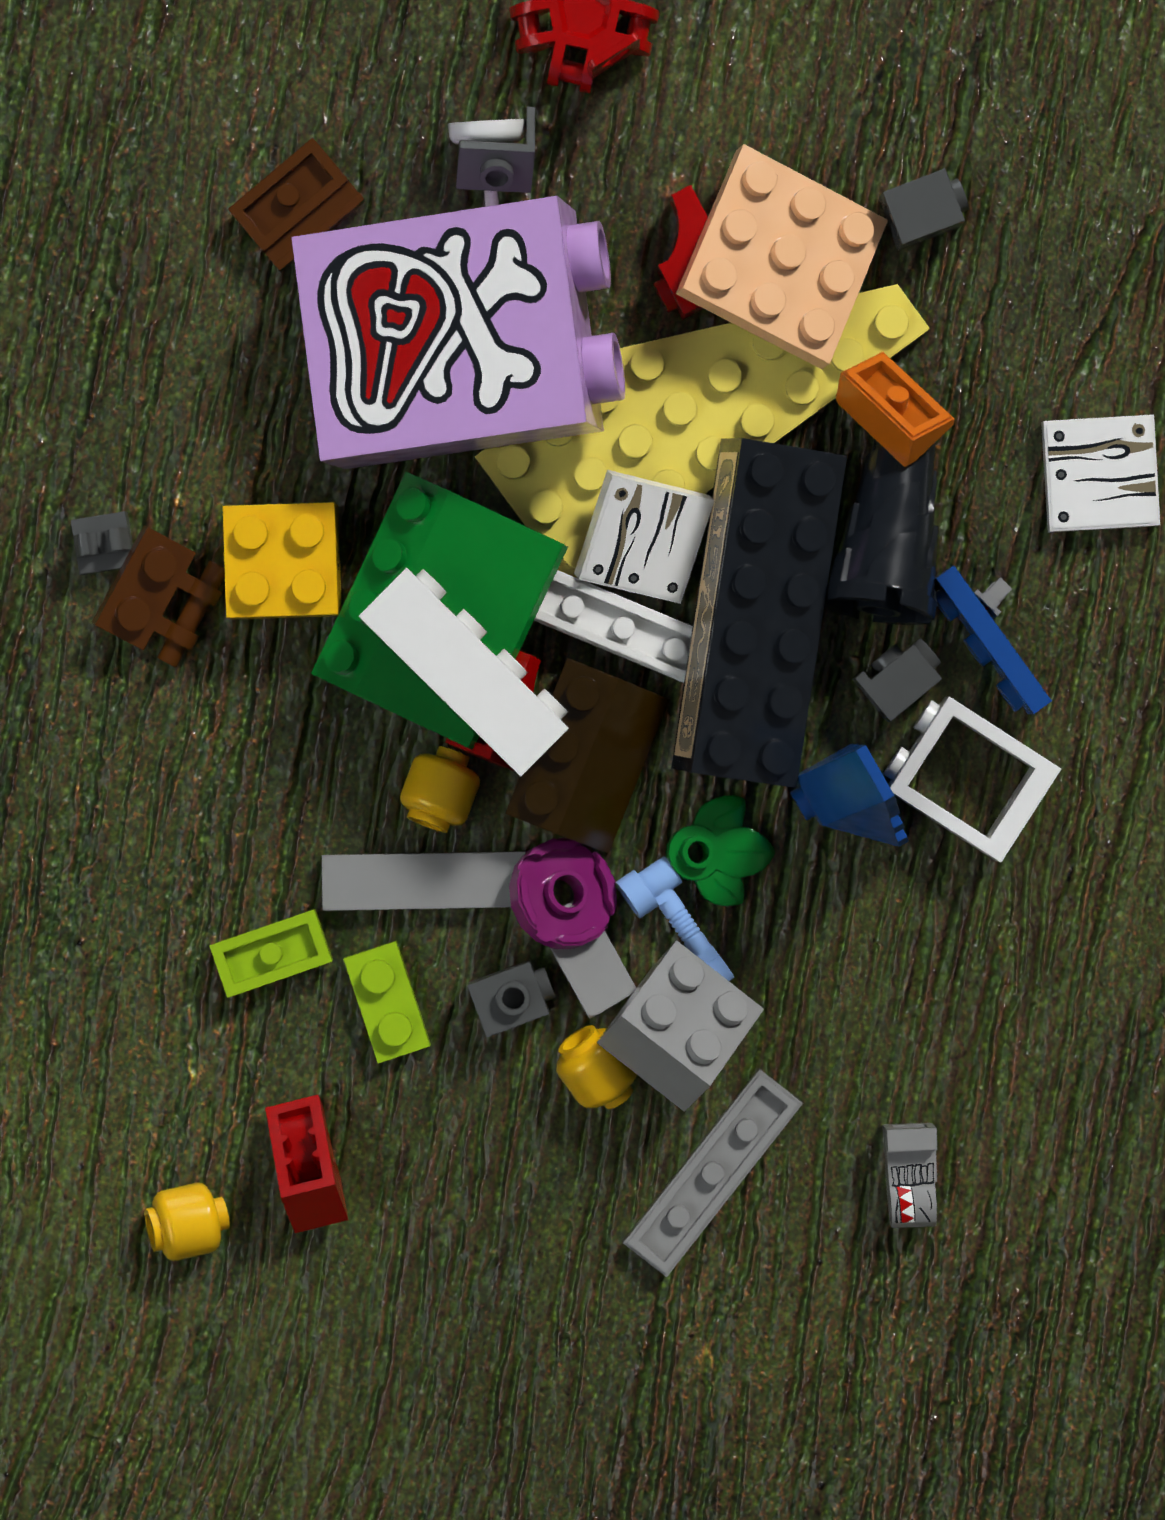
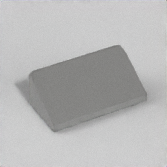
[550,900,636,1019]

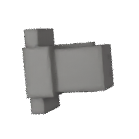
[974,577,1012,618]

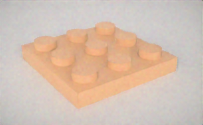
[676,144,888,369]

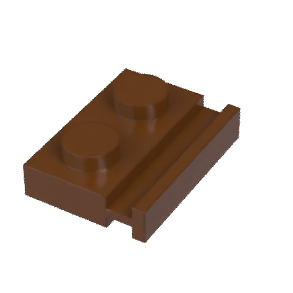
[228,137,366,273]

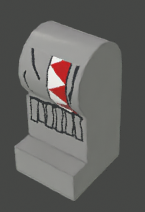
[882,1123,937,1228]

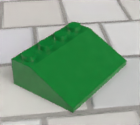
[311,472,568,750]

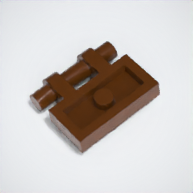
[92,525,225,667]

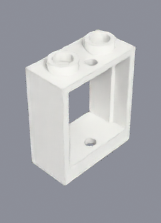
[883,696,1061,862]

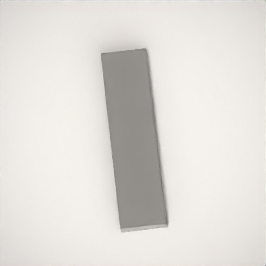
[322,851,526,911]
[623,1068,803,1277]

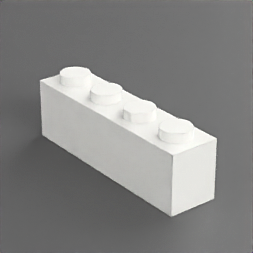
[359,568,569,777]

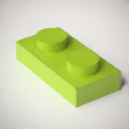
[209,909,333,998]
[343,940,431,1064]

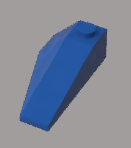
[790,744,909,847]

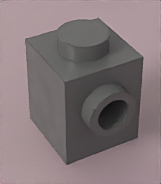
[467,959,556,1037]

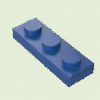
[935,566,1052,714]

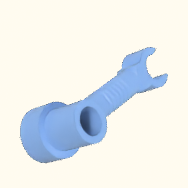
[615,856,735,981]

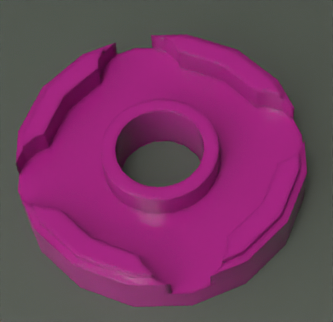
[509,838,617,949]

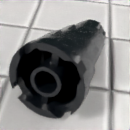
[825,439,939,625]

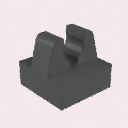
[71,511,133,575]

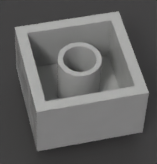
[597,940,764,1112]

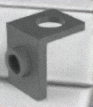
[456,107,535,193]

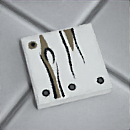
[1041,415,1160,533]
[574,470,715,604]

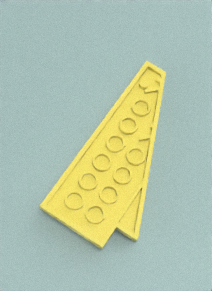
[475,284,930,582]

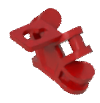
[509,0,660,94]

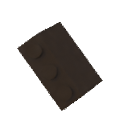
[505,658,670,853]

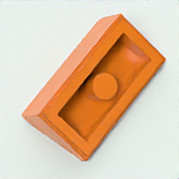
[836,352,955,467]

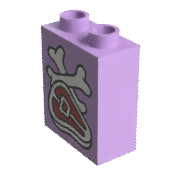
[291,196,625,469]

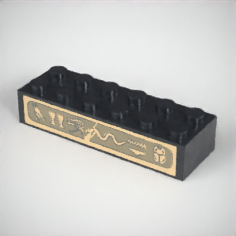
[671,438,847,788]

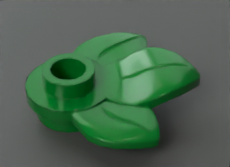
[666,795,775,906]

